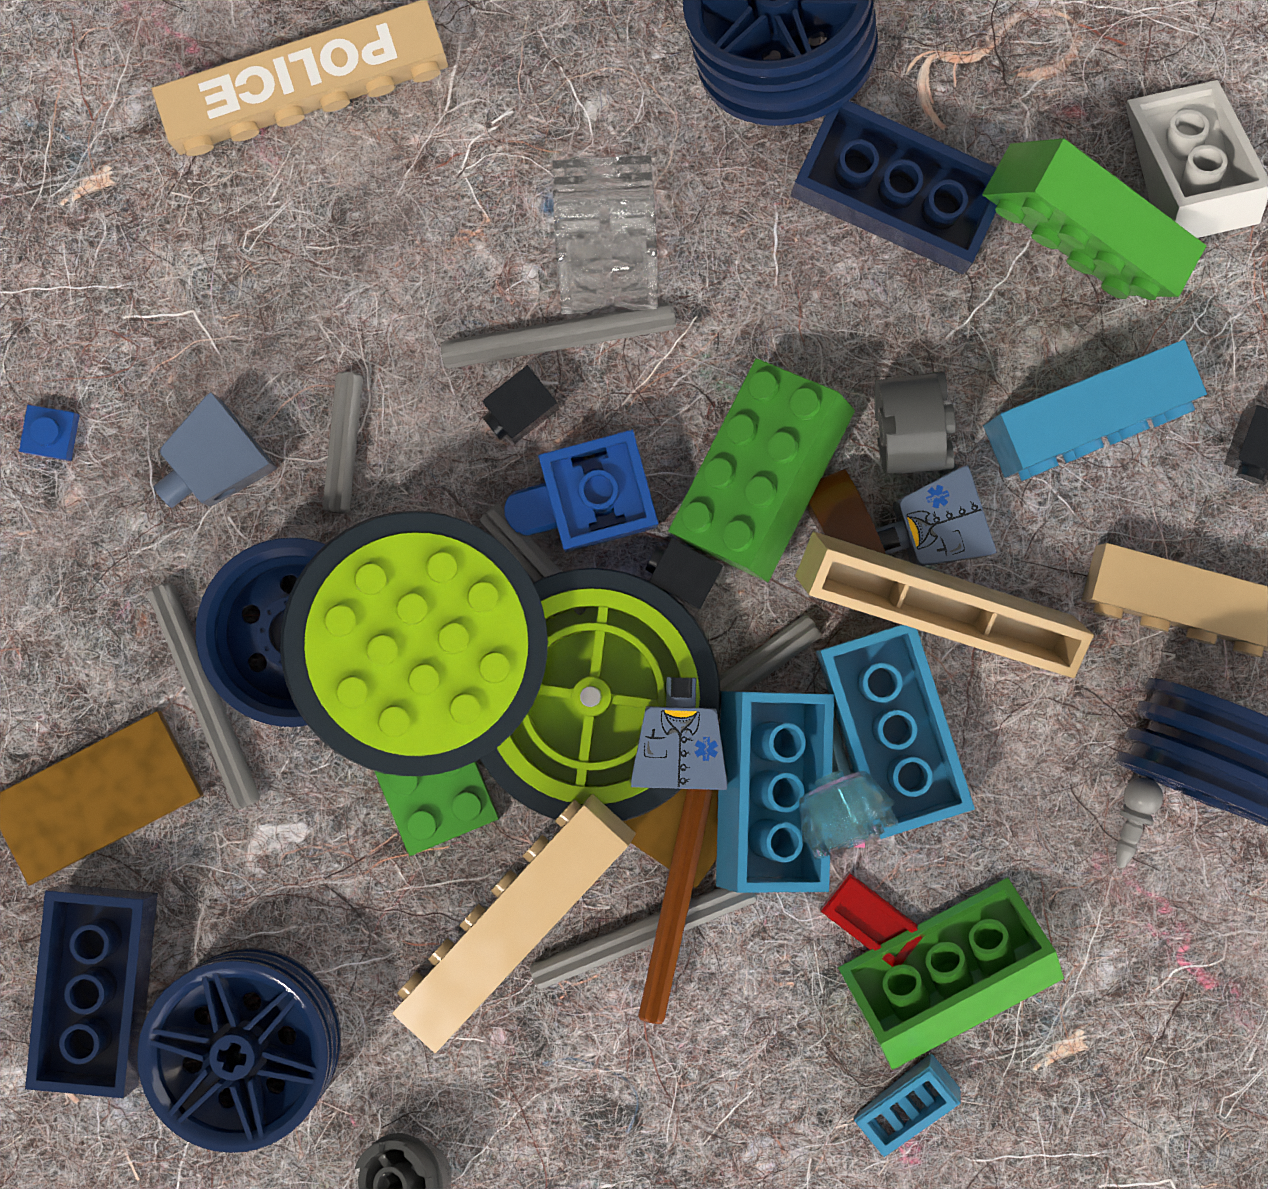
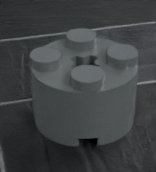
[874,372,956,474]

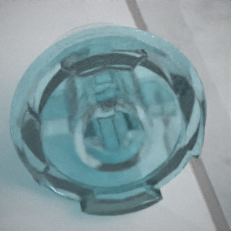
[799,770,899,860]

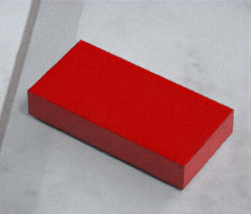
[820,872,923,967]

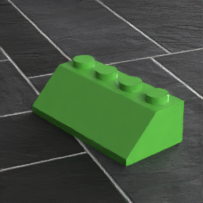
[838,877,1064,1070]

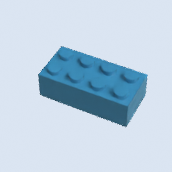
[983,339,1207,481]
[815,624,975,839]
[716,691,834,893]

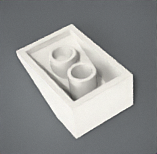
[1126,80,1268,238]

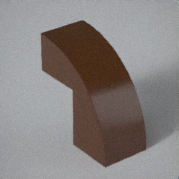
[807,469,886,611]

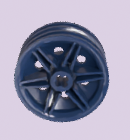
[683,0,878,126]
[195,538,325,727]
[1114,678,1268,827]
[137,948,341,1153]

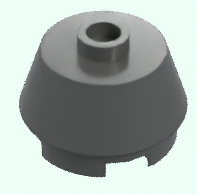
[355,1133,452,1189]

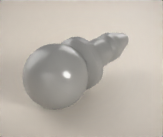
[1116,778,1163,868]

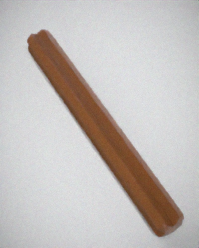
[638,789,713,1024]

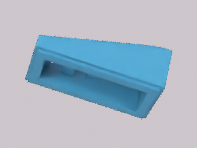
[854,1054,961,1157]

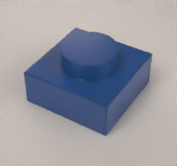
[19,405,80,461]

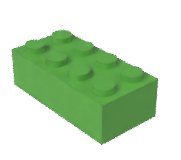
[982,138,1207,300]
[668,358,855,583]

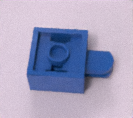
[504,429,659,553]

